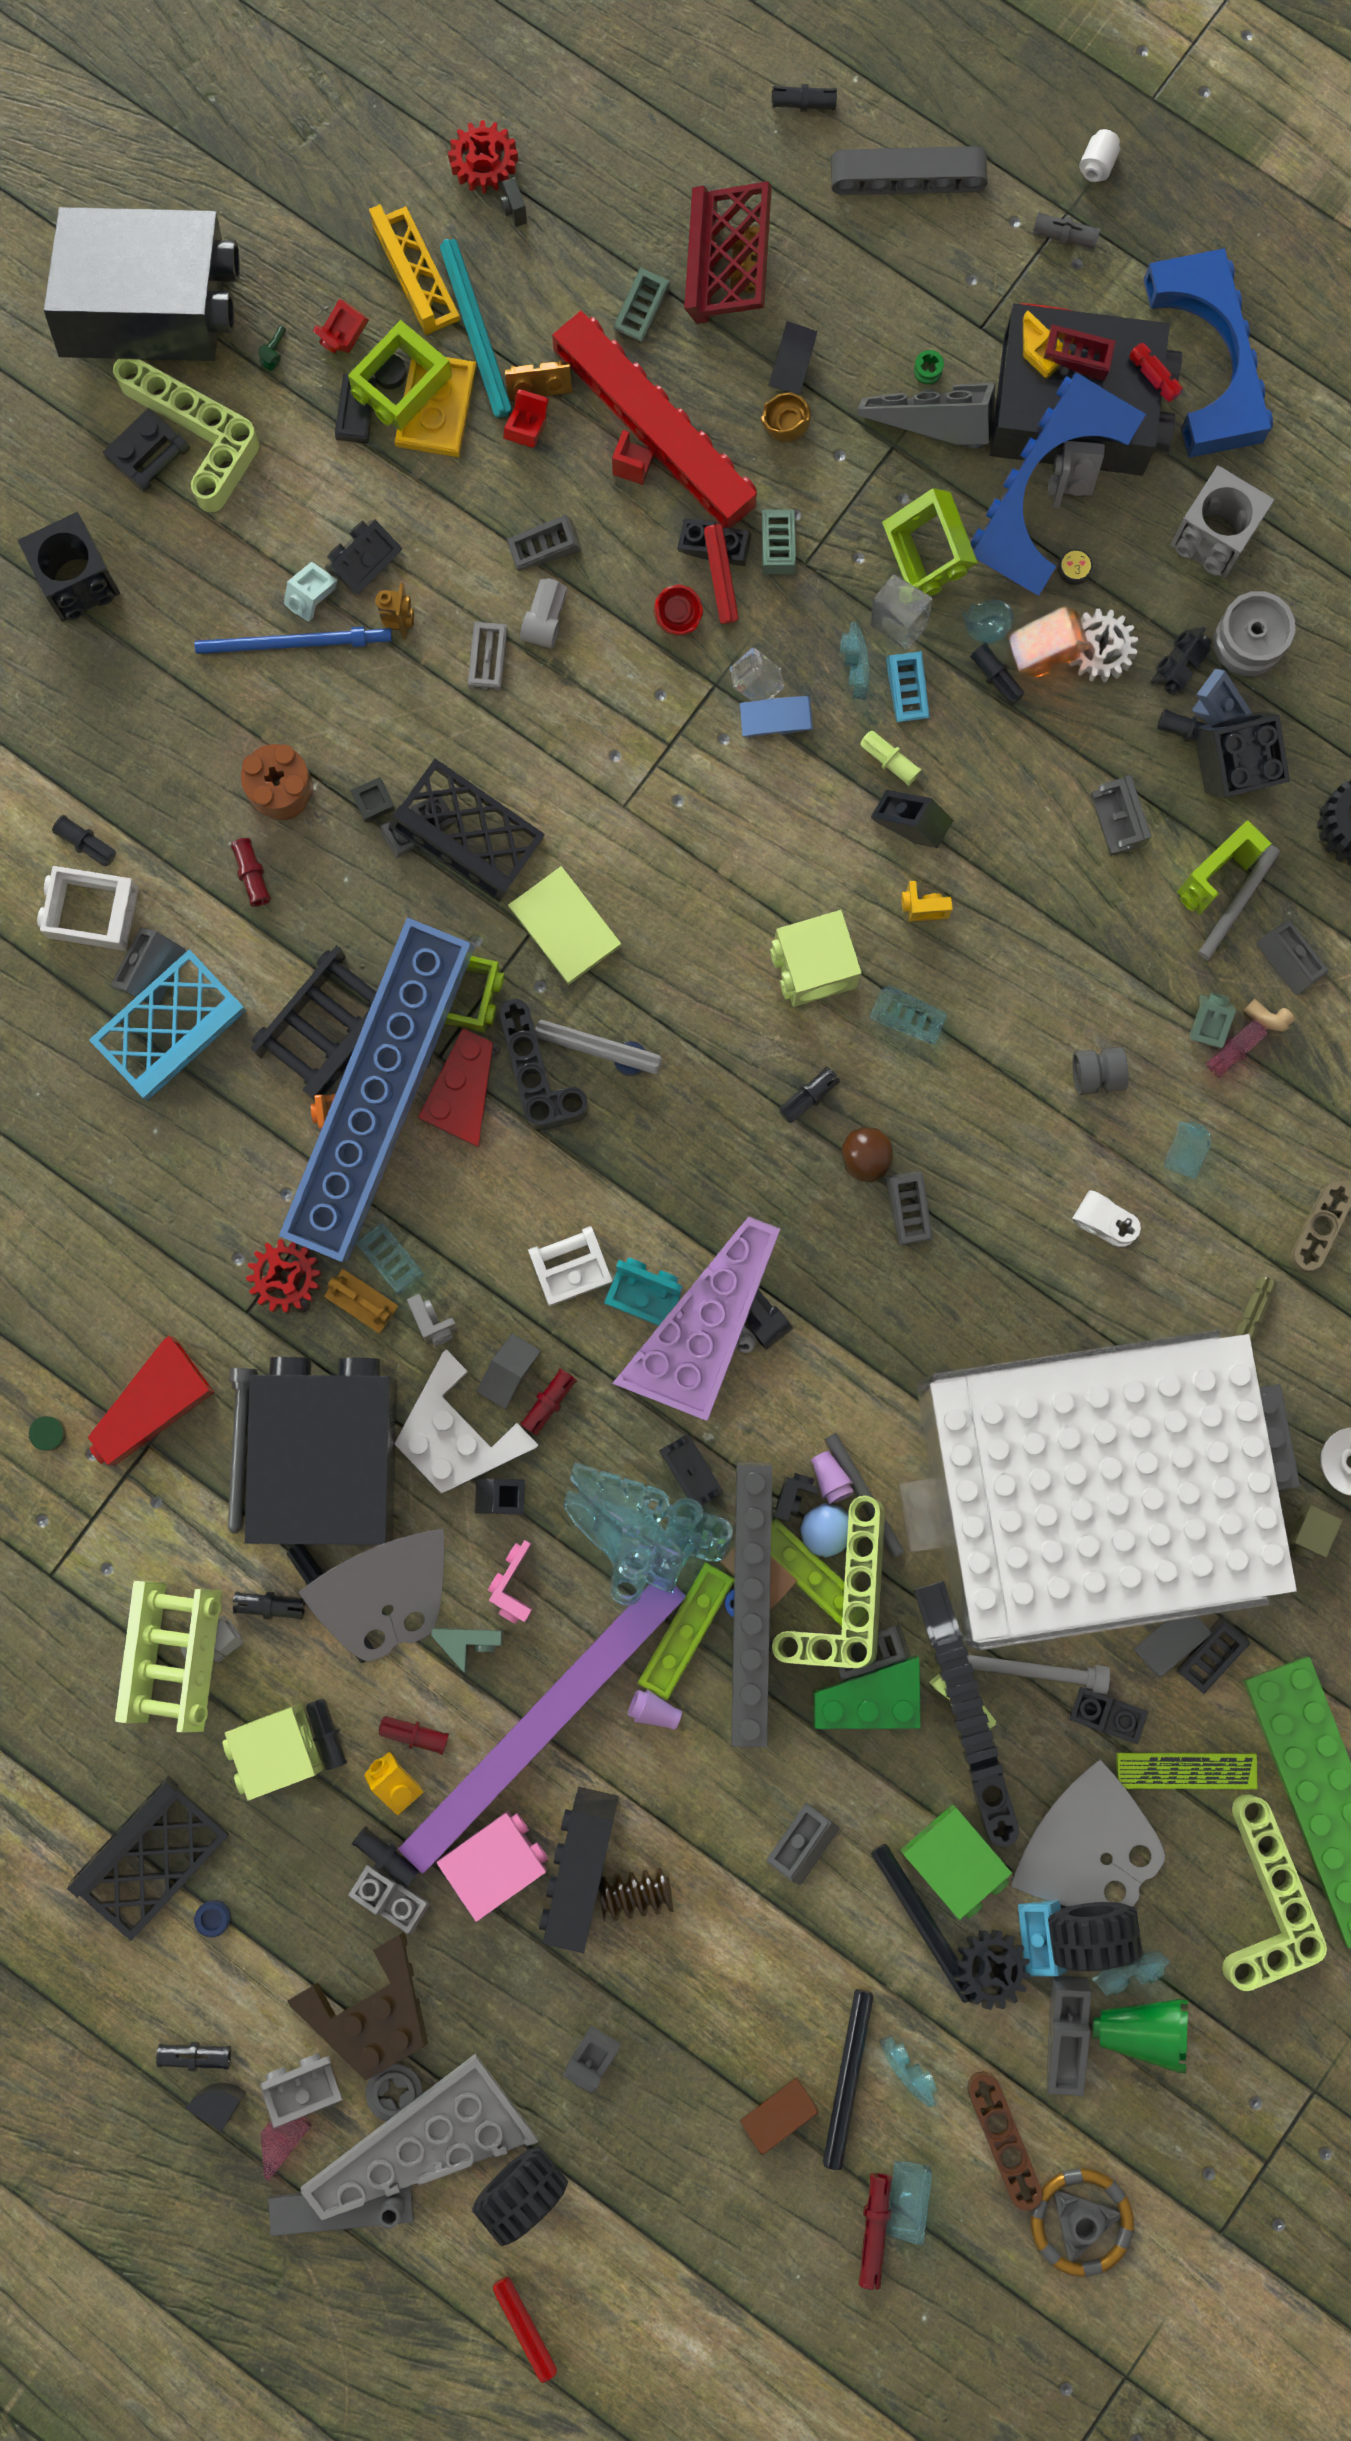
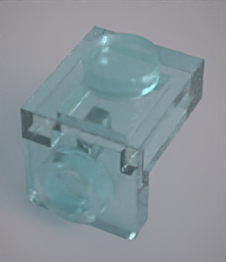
[1164,1122,1211,1179]

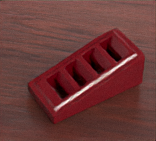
[1044,324,1116,381]

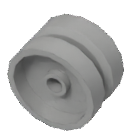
[1213,591,1295,676]

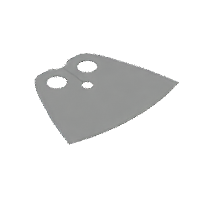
[299,1529,444,1661]
[1011,1759,1165,1907]

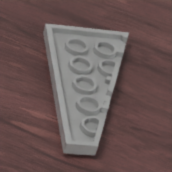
[301,2053,538,2220]

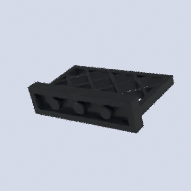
[389,759,545,902]
[67,1775,229,1941]

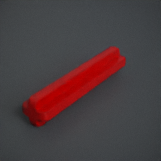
[704,524,739,624]
[493,2277,557,2383]

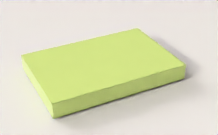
[508,866,621,985]

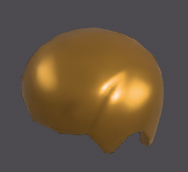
[760,392,811,443]

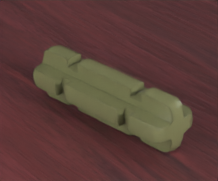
[1236,1276,1277,1341]

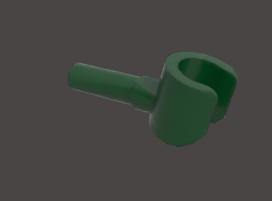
[258,325,286,371]

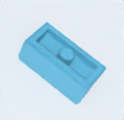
[1018,1900,1067,1976]

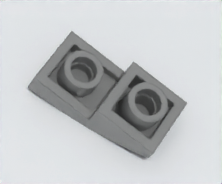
[348,1865,431,1934]

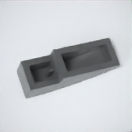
[1047,1976,1092,2096]

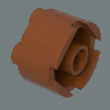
[241,744,313,820]

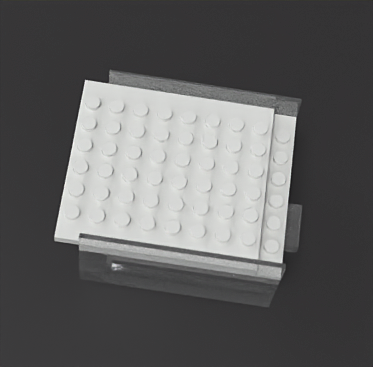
[898,1330,1297,1650]

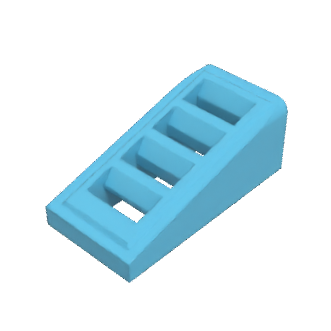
[886,651,930,723]

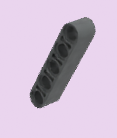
[830,146,988,195]

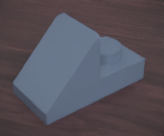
[1192,669,1252,724]

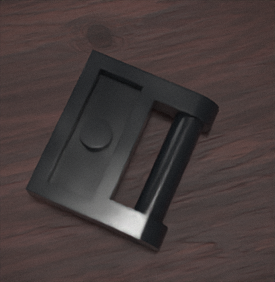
[103,408,191,493]

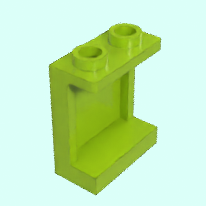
[1177,820,1272,915]

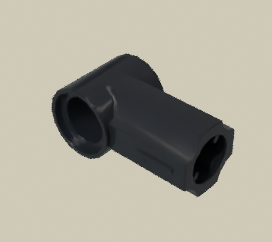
[746,1289,793,1350]

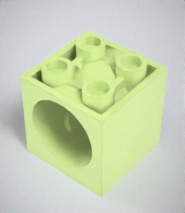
[770,910,862,1007]
[223,1703,325,1801]

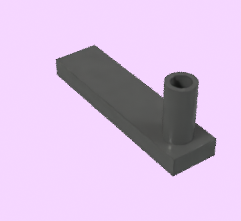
[268,2185,414,2236]

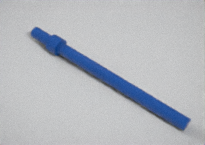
[194,626,393,654]

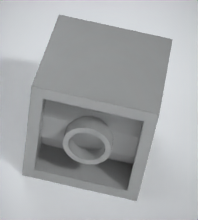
[1170,465,1274,578]

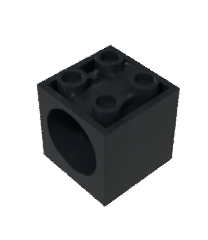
[17,511,121,622]
[1194,712,1290,798]

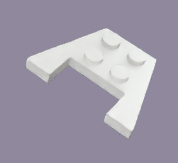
[395,1349,539,1494]

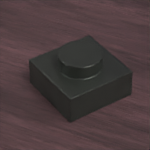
[500,178,527,227]
[350,777,396,823]

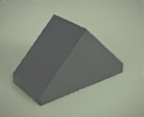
[476,1334,541,1409]

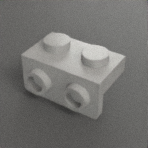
[260,2053,342,2129]

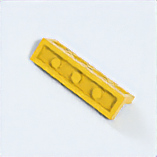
[369,204,460,335]

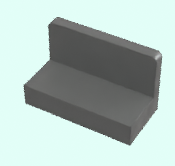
[110,927,186,1005]

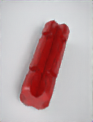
[1129,343,1183,402]

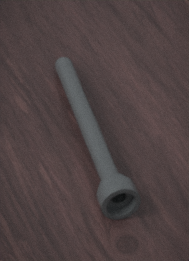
[228,1368,258,1533]

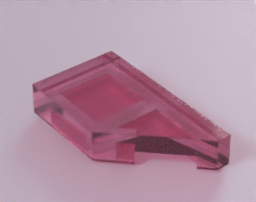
[260,2117,312,2181]

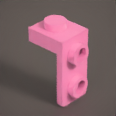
[487,1540,533,1624]

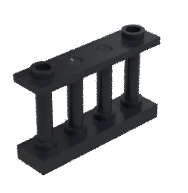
[251,945,377,1102]

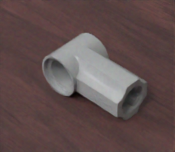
[520,578,567,649]

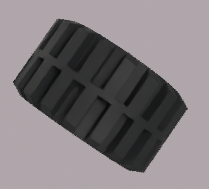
[1317,780,1351,866]
[1048,1902,1143,1971]
[472,2146,568,2246]

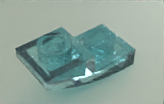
[840,622,869,700]
[1092,1951,1170,1996]
[879,2035,938,2107]

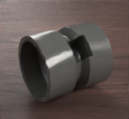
[1072,1047,1129,1095]

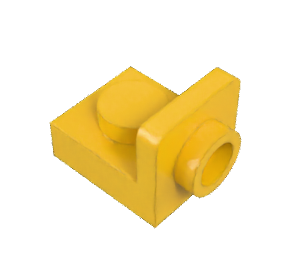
[901,881,953,922]

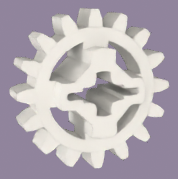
[1065,609,1138,682]

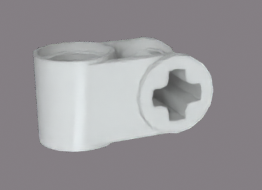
[1072,1190,1141,1248]

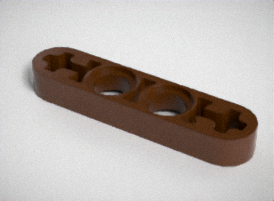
[967,2071,1042,2211]

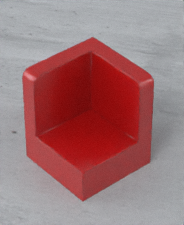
[612,430,654,485]

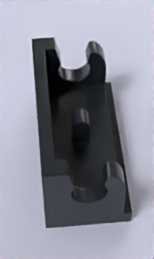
[659,1434,724,1510]

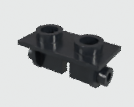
[1150,627,1212,695]

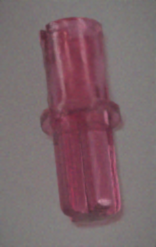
[1205,1020,1267,1079]

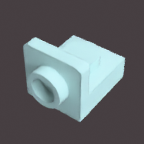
[284,562,337,621]

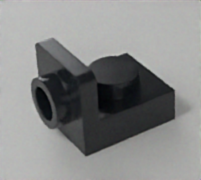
[773,1473,820,1521]

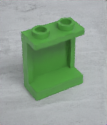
[901,1804,1012,1920]

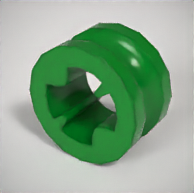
[914,350,944,385]

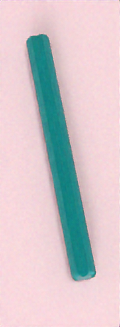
[440,239,512,418]

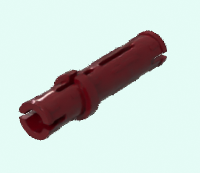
[858,2173,893,2290]

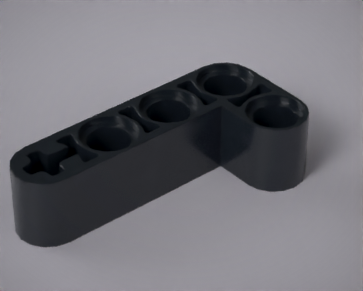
[500,999,588,1131]

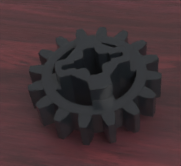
[953,1930,1031,2010]

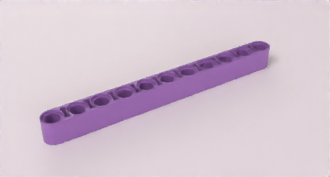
[398,1572,686,1874]

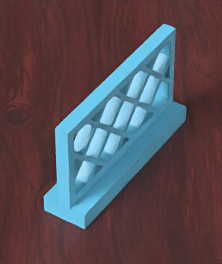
[89,949,246,1101]

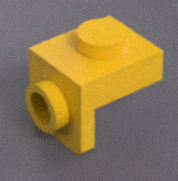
[364,1752,424,1816]

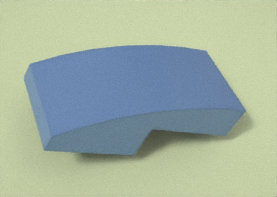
[740,696,813,738]

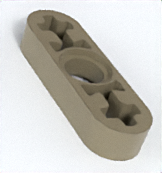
[1290,1181,1351,1272]

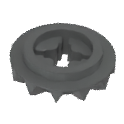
[366,2063,422,2121]

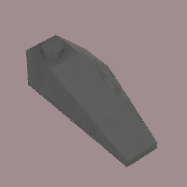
[858,383,995,448]

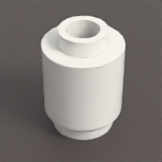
[1079,129,1120,182]

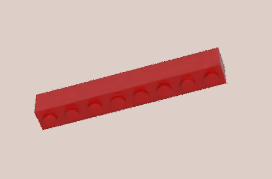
[552,310,757,528]

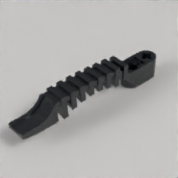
[914,1581,1019,1847]

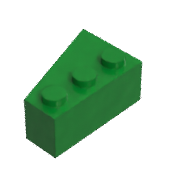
[812,1655,921,1729]

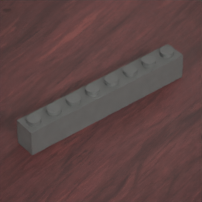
[731,1462,772,1747]

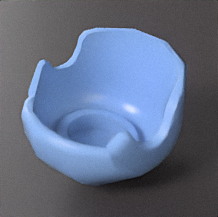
[800,1503,849,1557]

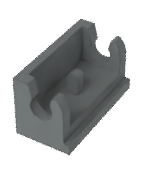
[1091,775,1151,856]

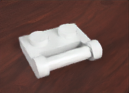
[528,1226,613,1307]

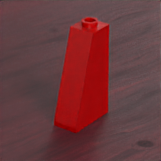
[88,1336,215,1466]

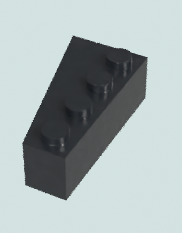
[539,1786,619,1953]

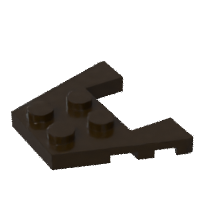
[287,1932,428,2081]

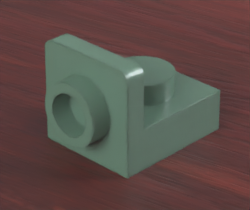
[1189,993,1236,1048]

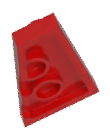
[418,1028,494,1148]

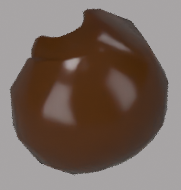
[842,1127,893,1182]

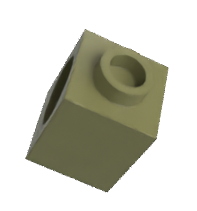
[1287,1505,1343,1561]

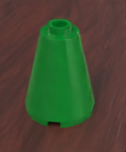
[1093,1999,1188,2074]

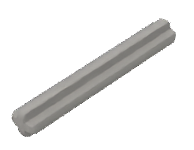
[535,1020,662,1074]

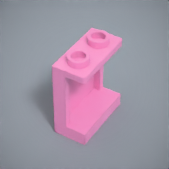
[436,1810,549,1922]

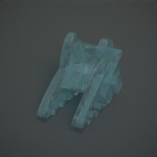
[563,1462,733,1605]

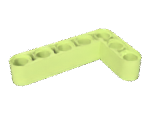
[113,359,259,512]
[772,1496,885,1668]
[1222,1794,1327,1991]

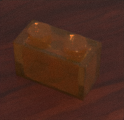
[1007,606,1090,677]

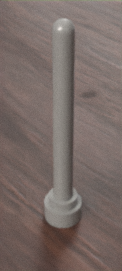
[967,1655,1110,1694]

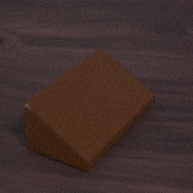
[740,2077,819,2155]

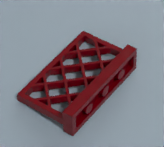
[684,181,772,324]

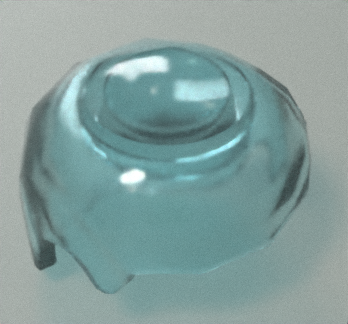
[962,600,1015,644]

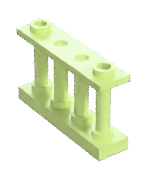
[115,1581,222,1733]

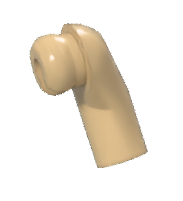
[1243,998,1295,1032]

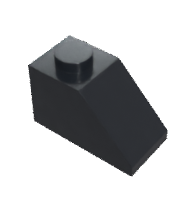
[871,790,954,848]

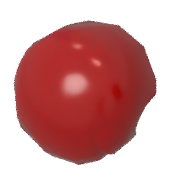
[653,584,703,636]

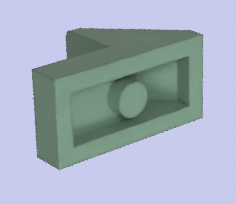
[431,1628,504,1672]

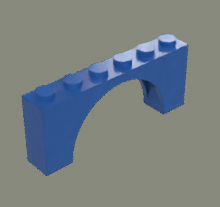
[1143,248,1273,458]
[970,373,1146,596]

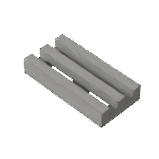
[468,622,507,691]

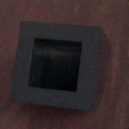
[475,1479,525,1514]
[185,2083,246,2131]

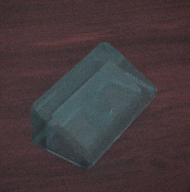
[886,2161,932,2245]

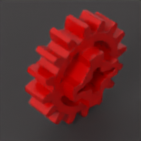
[448,120,518,193]
[246,1239,322,1314]

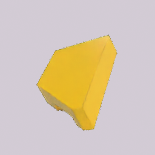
[1023,311,1071,379]

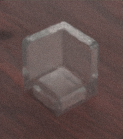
[730,647,784,701]

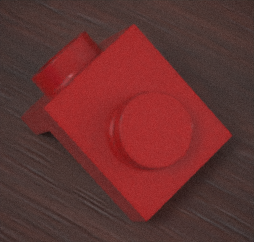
[313,299,369,353]
[503,389,549,448]

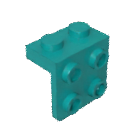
[604,1257,683,1326]

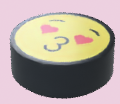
[1058,549,1093,585]

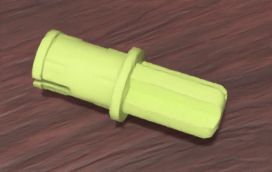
[860,731,922,786]

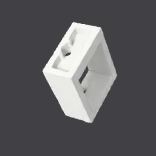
[37,866,139,951]

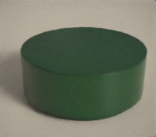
[29,1416,66,1451]

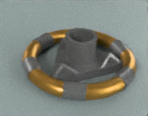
[1031,2168,1134,2277]

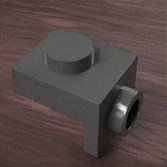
[563,2025,621,2093]

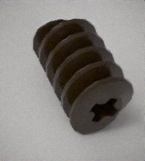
[599,1868,674,1922]

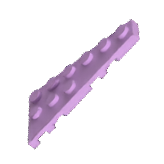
[612,1217,781,1421]

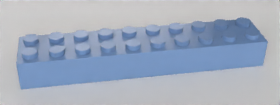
[279,917,475,1262]

